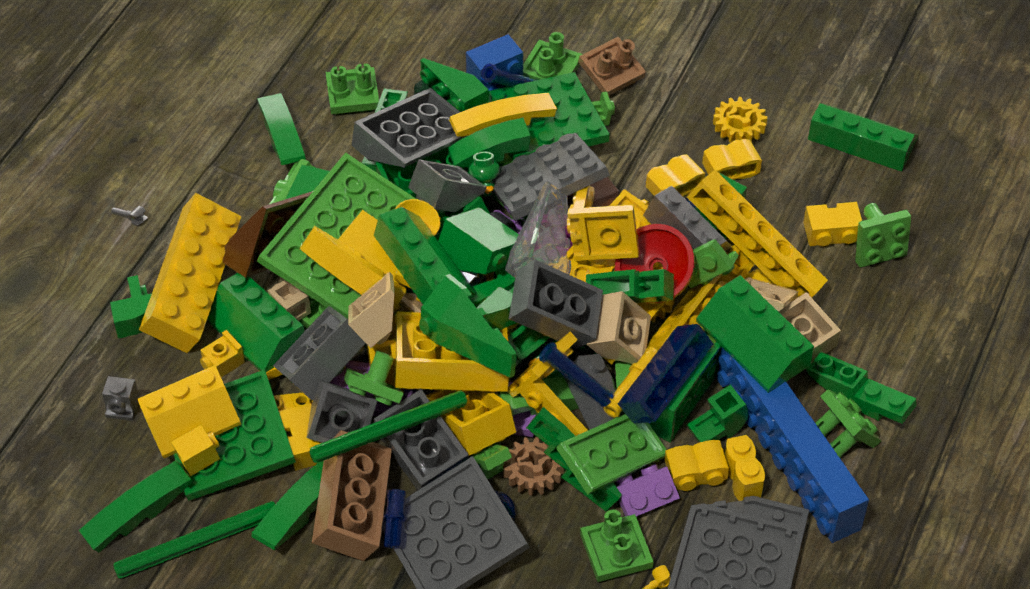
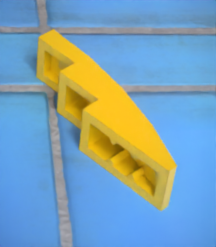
[449,93,557,136]
[300,226,406,311]

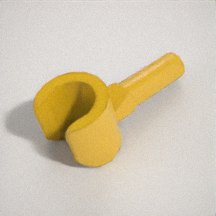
[642,565,671,589]

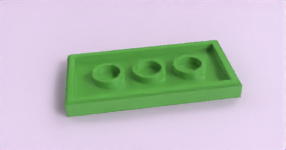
[556,408,667,495]

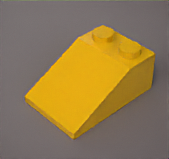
[426,390,516,456]

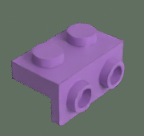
[616,464,680,516]

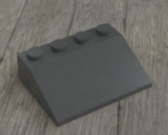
[351,88,467,168]

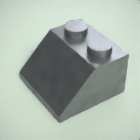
[408,159,487,213]
[306,380,377,443]

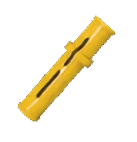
[603,347,661,418]

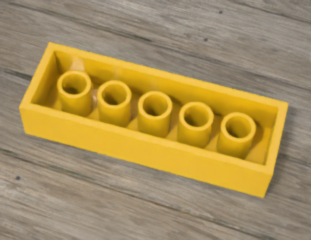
[139,193,242,353]

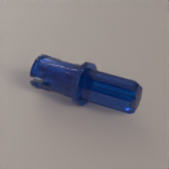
[383,489,406,548]

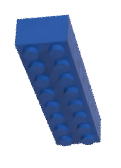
[717,347,869,543]

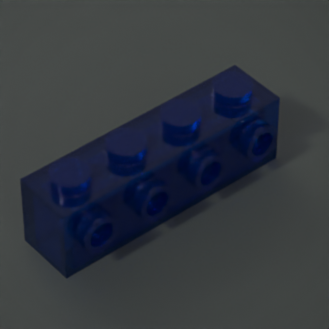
[617,324,714,424]

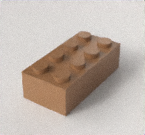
[312,430,392,561]

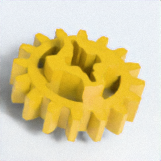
[713,97,767,143]

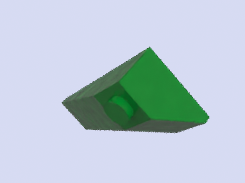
[419,274,517,378]

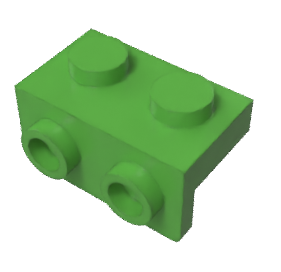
[688,239,739,288]

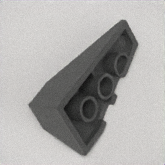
[563,354,624,429]

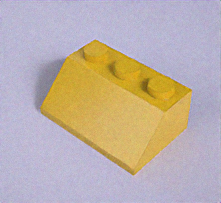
[138,365,241,459]

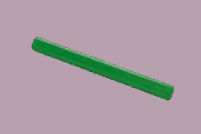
[309,390,468,463]
[113,501,275,578]

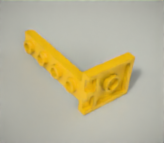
[567,185,639,261]
[507,331,588,436]

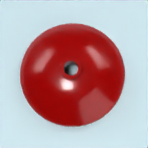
[615,224,695,304]

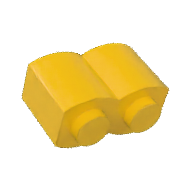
[702,139,762,180]
[646,154,706,196]
[725,435,765,501]
[665,440,729,491]

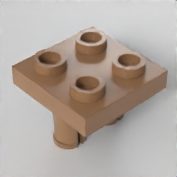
[578,37,646,96]

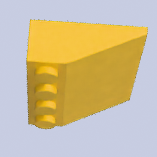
[395,312,509,392]

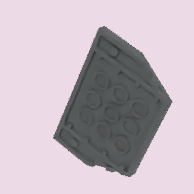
[668,496,809,589]

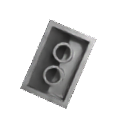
[643,186,732,252]

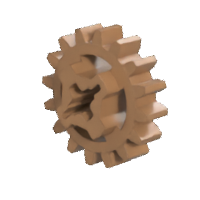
[503,437,564,495]

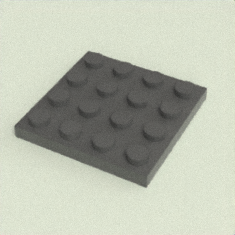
[492,133,610,221]
[382,456,530,589]

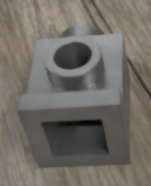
[102,376,139,421]

